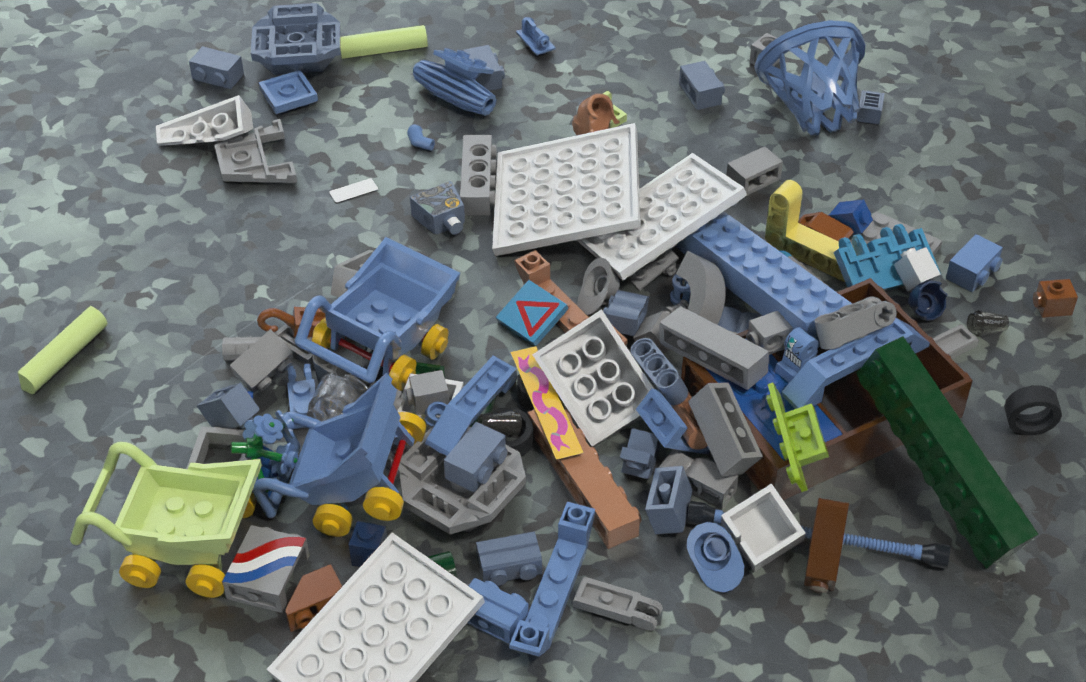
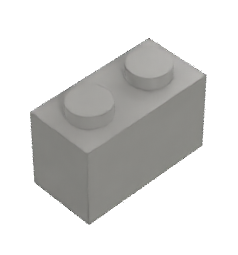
[726,146,783,195]
[230,329,293,394]

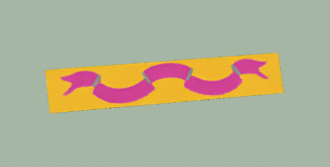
[510,346,583,460]

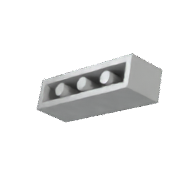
[659,306,769,390]

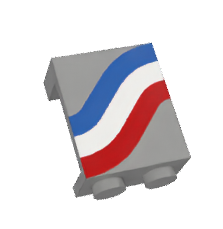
[222,525,310,613]

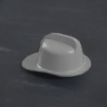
[577,258,620,316]

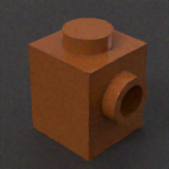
[1033,279,1078,318]

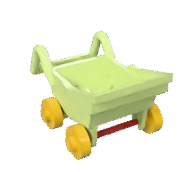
[70,442,262,598]

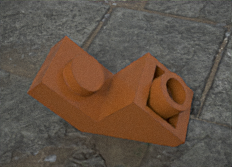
[799,212,854,241]

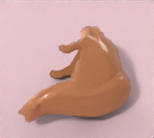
[572,94,620,135]

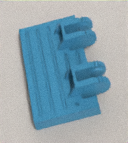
[833,224,941,291]

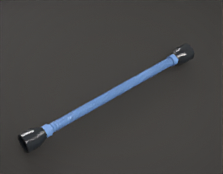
[687,501,951,569]

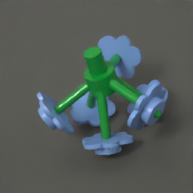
[231,410,298,492]

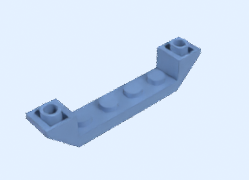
[782,318,930,409]
[425,356,518,456]
[509,502,595,657]

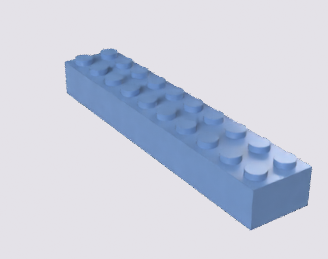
[675,211,852,348]

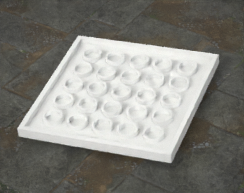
[492,123,641,256]

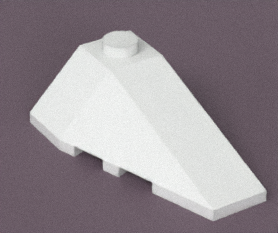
[156,95,253,146]

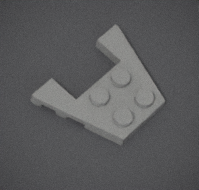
[215,119,297,183]

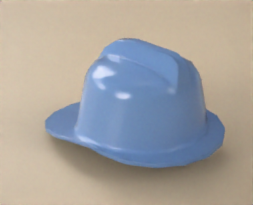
[687,522,744,592]

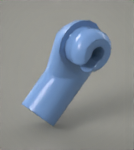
[407,124,435,151]

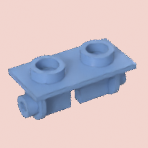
[516,17,555,55]

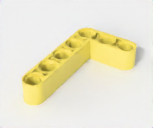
[765,179,845,282]

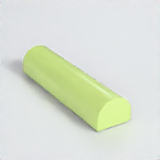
[341,25,428,59]
[18,306,108,394]

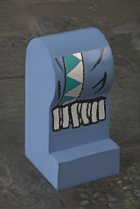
[775,327,818,383]

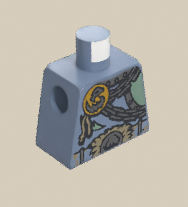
[410,181,465,235]

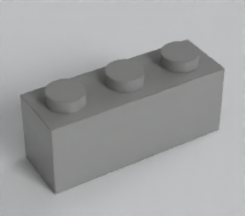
[688,383,763,476]

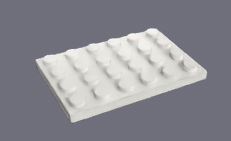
[577,153,747,280]
[266,533,485,682]

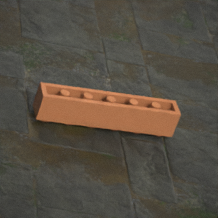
[528,409,642,549]

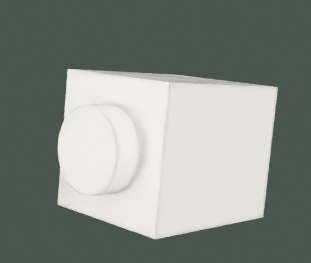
[894,247,941,291]

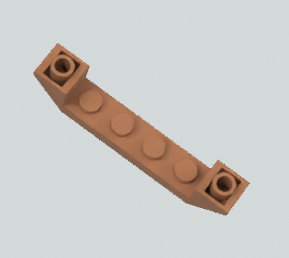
[514,250,628,345]

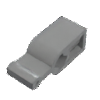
[659,449,738,510]

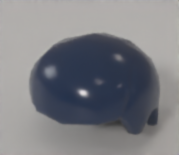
[908,280,948,321]

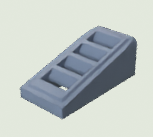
[857,90,885,124]

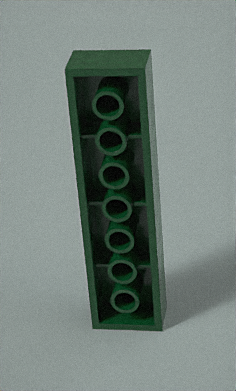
[857,336,1038,569]

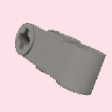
[814,297,896,349]

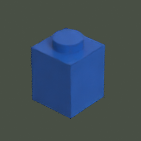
[828,199,873,235]

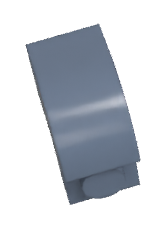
[620,428,661,479]

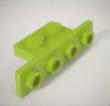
[766,382,829,492]

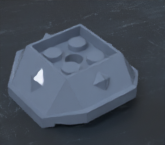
[251,3,341,75]

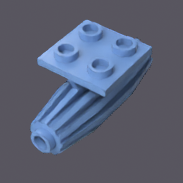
[413,48,496,116]

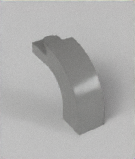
[676,251,725,325]

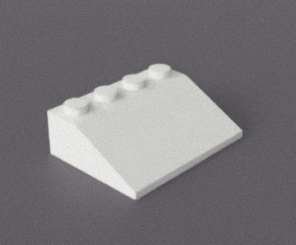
[532,309,654,447]

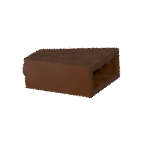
[804,498,849,593]

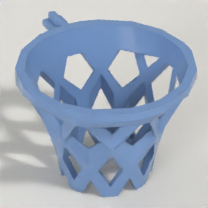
[754,20,865,135]

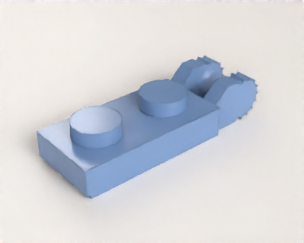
[287,363,319,429]

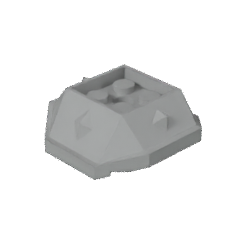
[399,426,526,534]

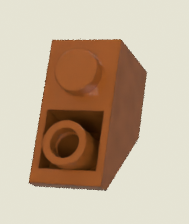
[285,564,342,632]

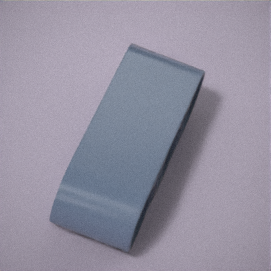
[630,338,688,405]

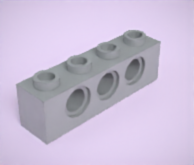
[460,135,497,215]

